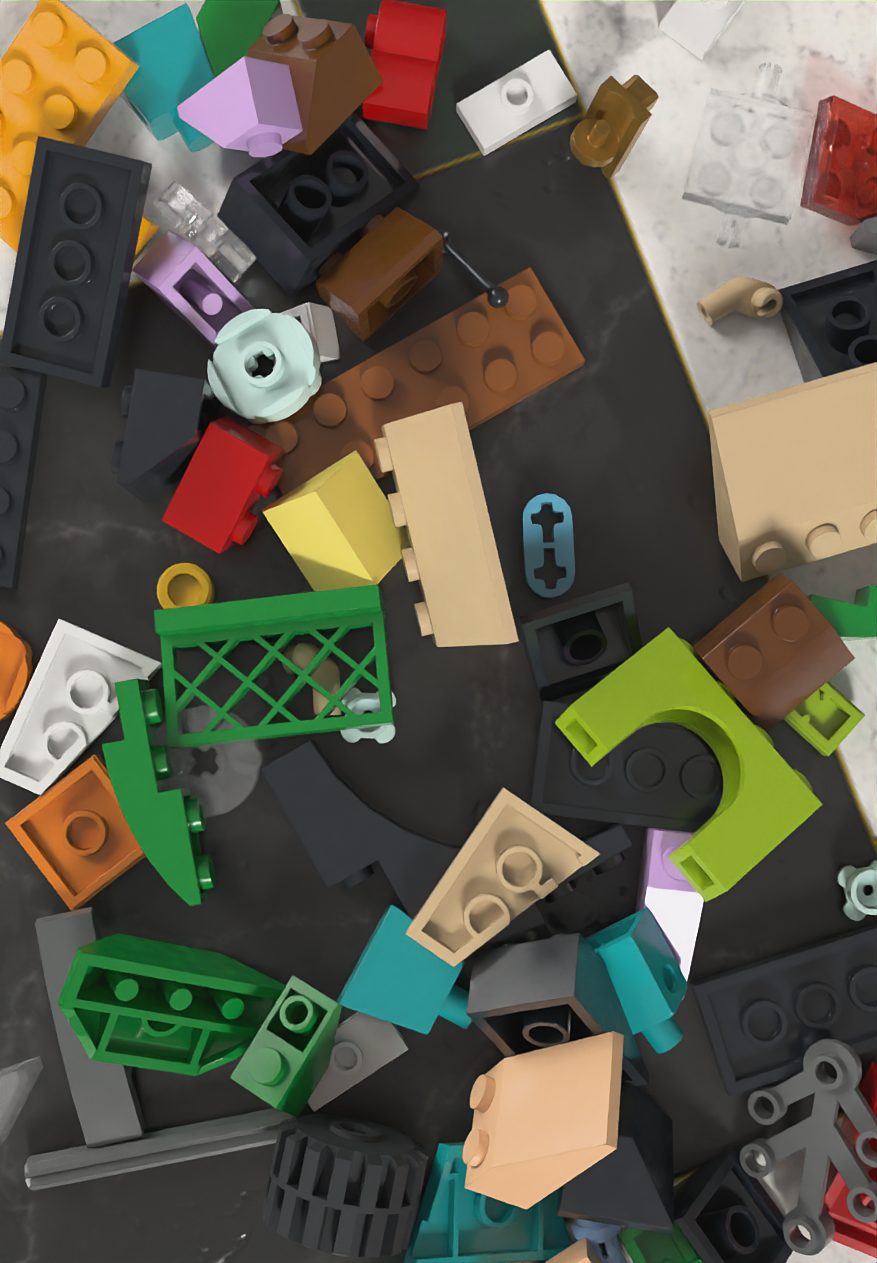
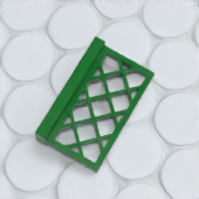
[154,584,395,749]

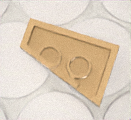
[405,787,600,967]

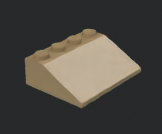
[708,362,877,582]
[374,402,519,647]

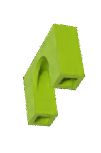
[555,627,823,902]

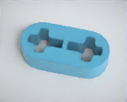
[521,493,575,600]

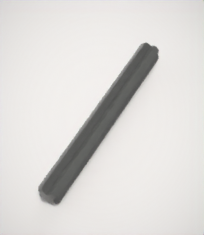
[24,1108,302,1191]

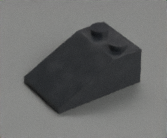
[217,112,420,297]
[778,260,877,383]
[466,933,649,1086]

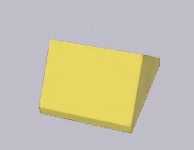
[262,450,410,592]

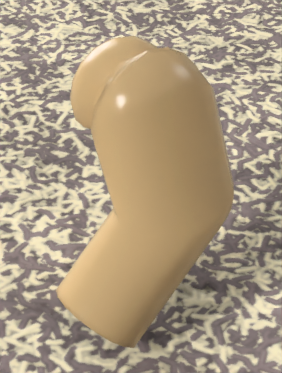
[697,276,783,325]
[282,642,341,716]

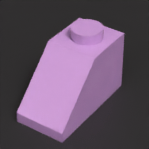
[177,56,303,158]
[132,230,254,349]

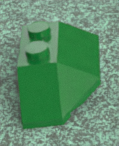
[58,933,286,1076]

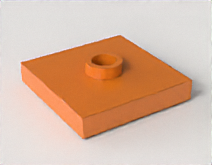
[5,754,146,911]

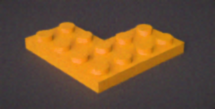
[0,0,160,264]

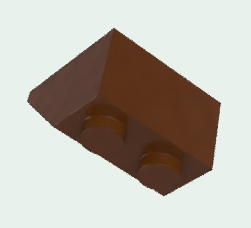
[247,14,383,155]
[315,207,443,343]
[693,572,855,732]

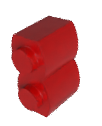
[362,0,447,130]

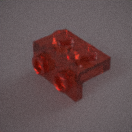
[800,95,877,226]

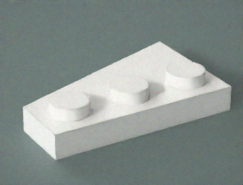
[0,619,162,795]

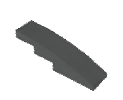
[35,907,145,1149]

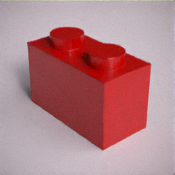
[162,416,285,554]

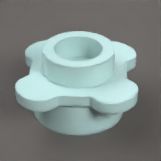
[340,688,396,743]
[837,860,877,921]

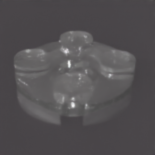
[151,181,257,284]
[157,706,263,817]

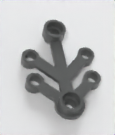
[740,1039,877,1256]

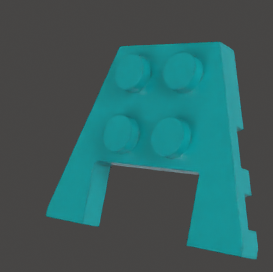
[403,1142,571,1263]

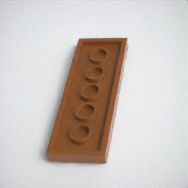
[248,267,585,496]

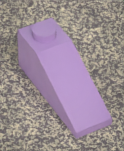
[635,827,704,1000]

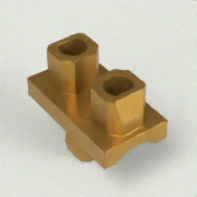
[570,75,659,180]

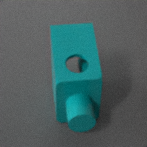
[113,3,215,152]
[336,905,472,1035]
[585,907,687,1054]

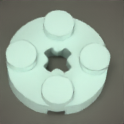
[207,309,322,425]

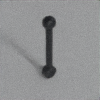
[437,229,509,308]

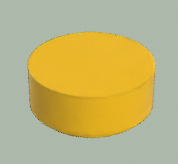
[157,563,215,609]

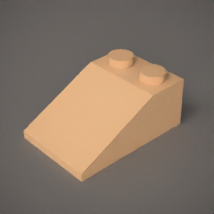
[462,1031,624,1210]

